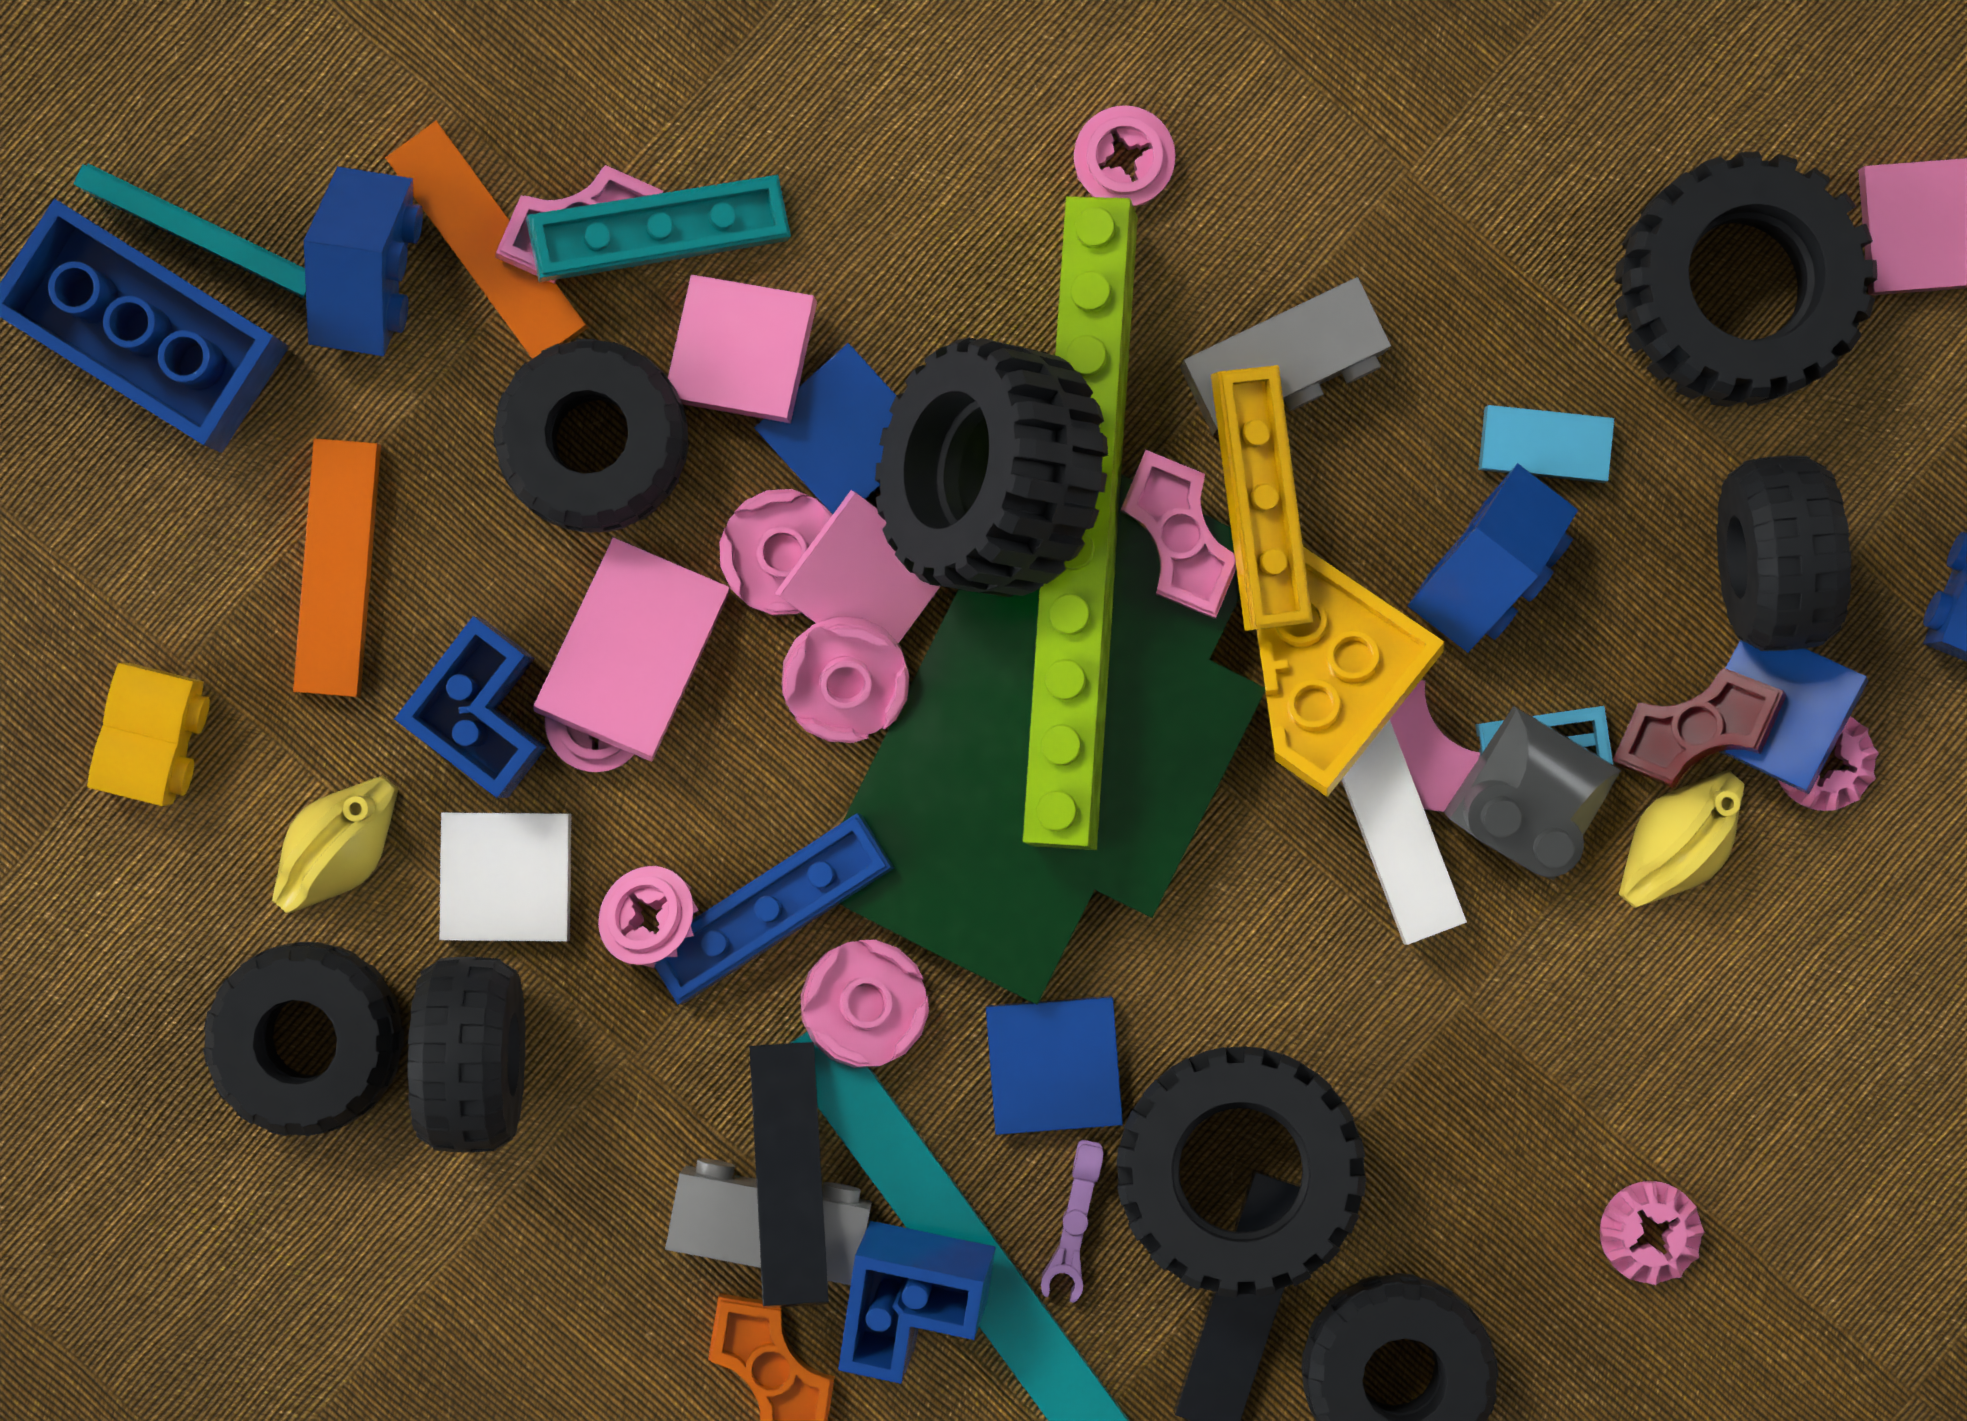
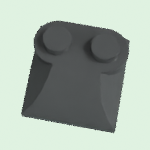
[1444,706,1621,880]

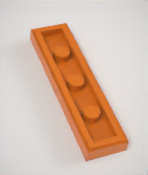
[385,121,589,359]
[293,438,381,697]

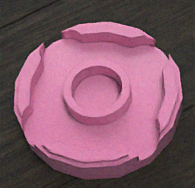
[719,489,833,616]
[782,617,909,743]
[800,940,929,1068]

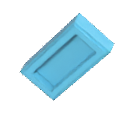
[1478,405,1615,483]

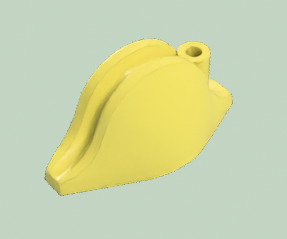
[1619,770,1744,908]
[272,775,398,914]

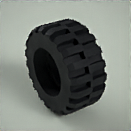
[1614,152,1878,407]
[875,337,1108,597]
[1116,1046,1366,1298]

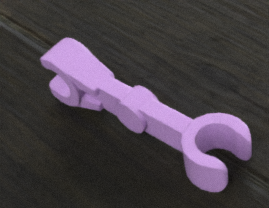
[1041,1140,1103,1303]

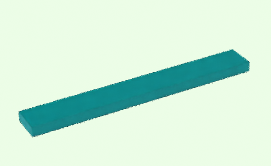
[791,1031,1130,1421]

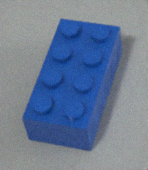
[0,198,290,453]

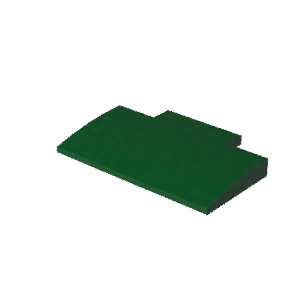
[840,474,1265,1005]

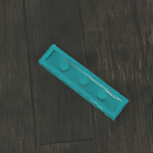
[73,163,306,300]
[526,175,791,282]

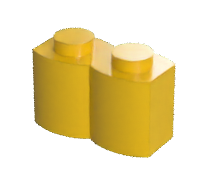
[87,663,210,806]

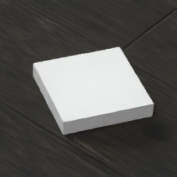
[439,812,571,941]

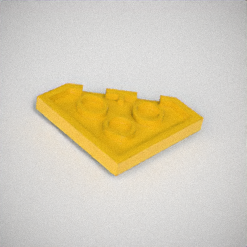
[1256,547,1444,797]

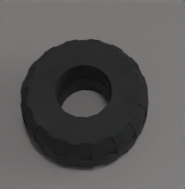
[493,339,689,533]
[1717,456,1852,651]
[203,942,404,1136]
[408,957,526,1153]
[1301,1273,1499,1421]

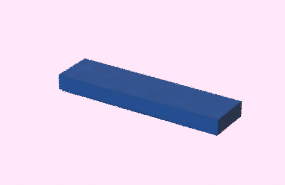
[655,813,895,1005]

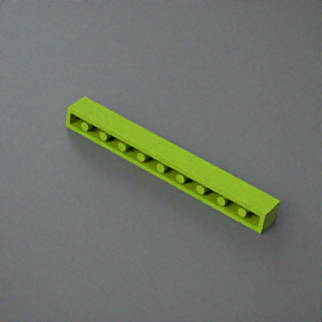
[1023,196,1138,850]

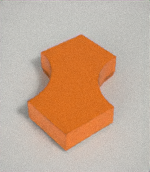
[708,1293,835,1421]

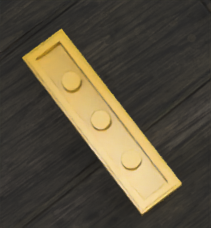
[1211,365,1313,631]

